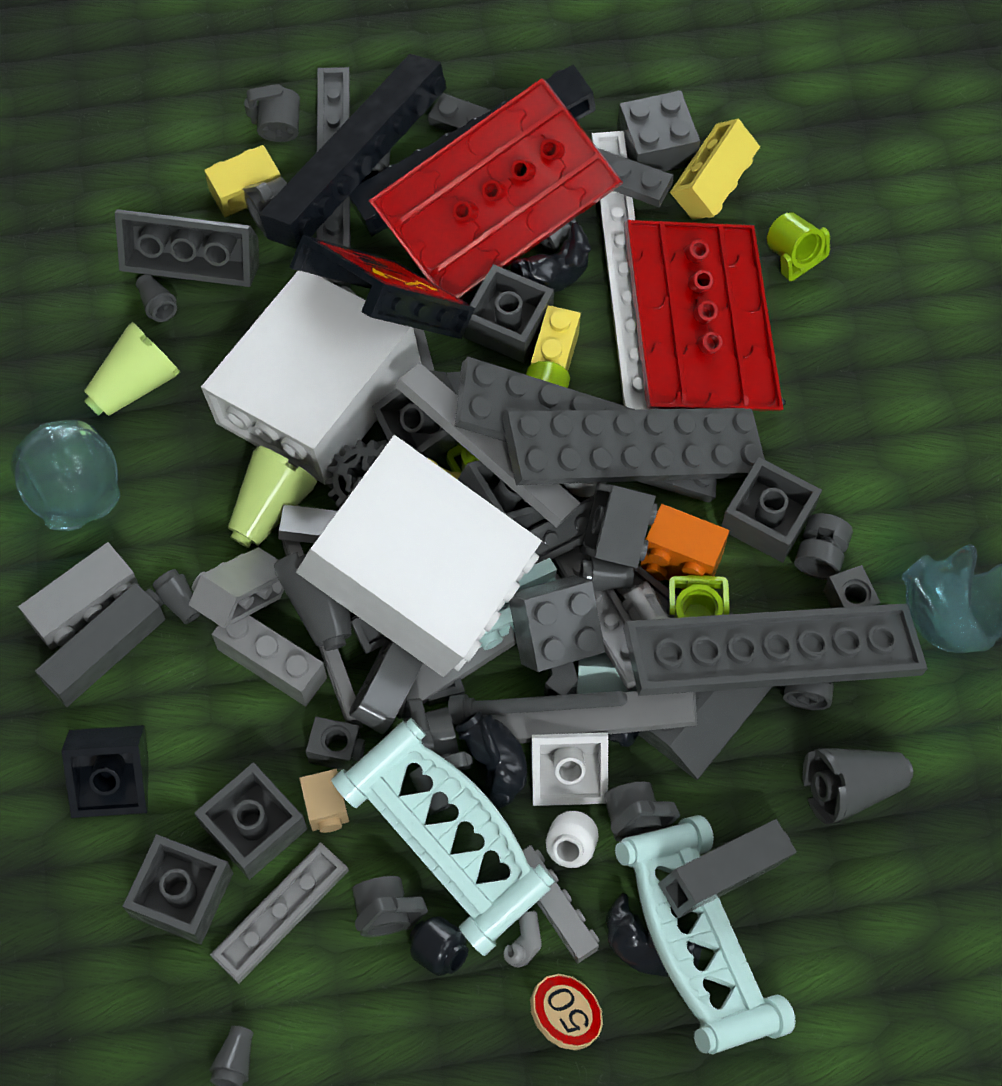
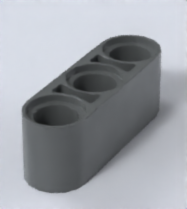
[349,638,423,734]

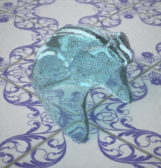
[10,420,121,531]
[902,545,1002,653]

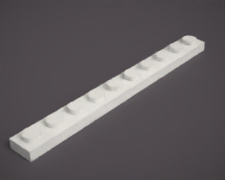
[591,131,656,410]

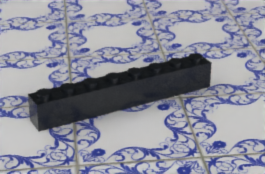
[259,54,446,249]
[349,64,596,237]

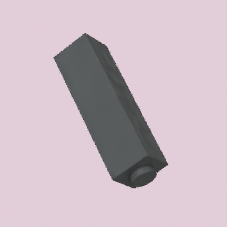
[35,582,166,707]
[658,819,797,918]

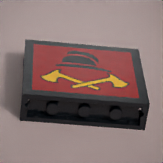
[290,235,475,339]

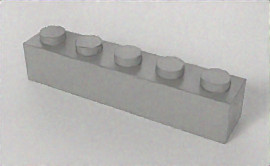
[522,845,599,964]

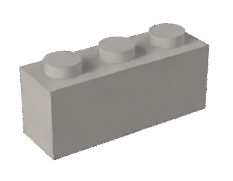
[18,542,139,651]
[188,547,284,628]
[212,615,327,707]

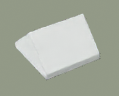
[531,733,608,806]

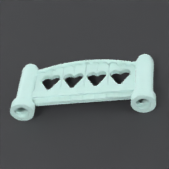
[331,718,555,956]
[615,815,795,1054]

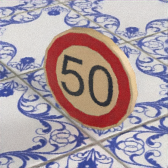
[530,974,603,1050]

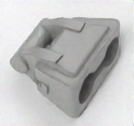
[619,581,670,621]

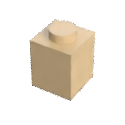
[300,769,349,833]

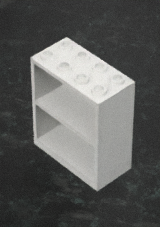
[201,271,421,485]
[296,435,542,677]

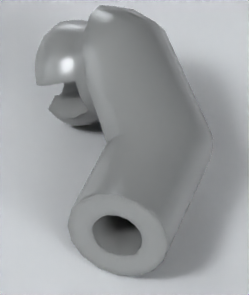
[503,911,542,967]

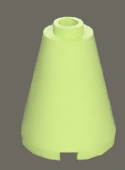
[84,322,180,416]
[228,446,317,548]

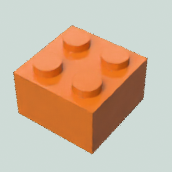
[641,504,730,590]

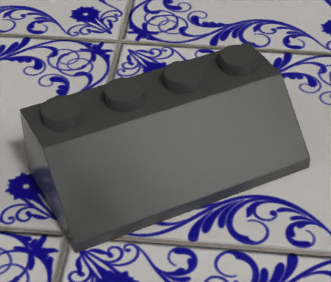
[115,209,259,287]
[639,612,773,780]

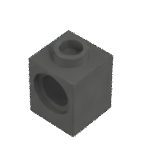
[823,565,881,608]
[306,716,366,771]

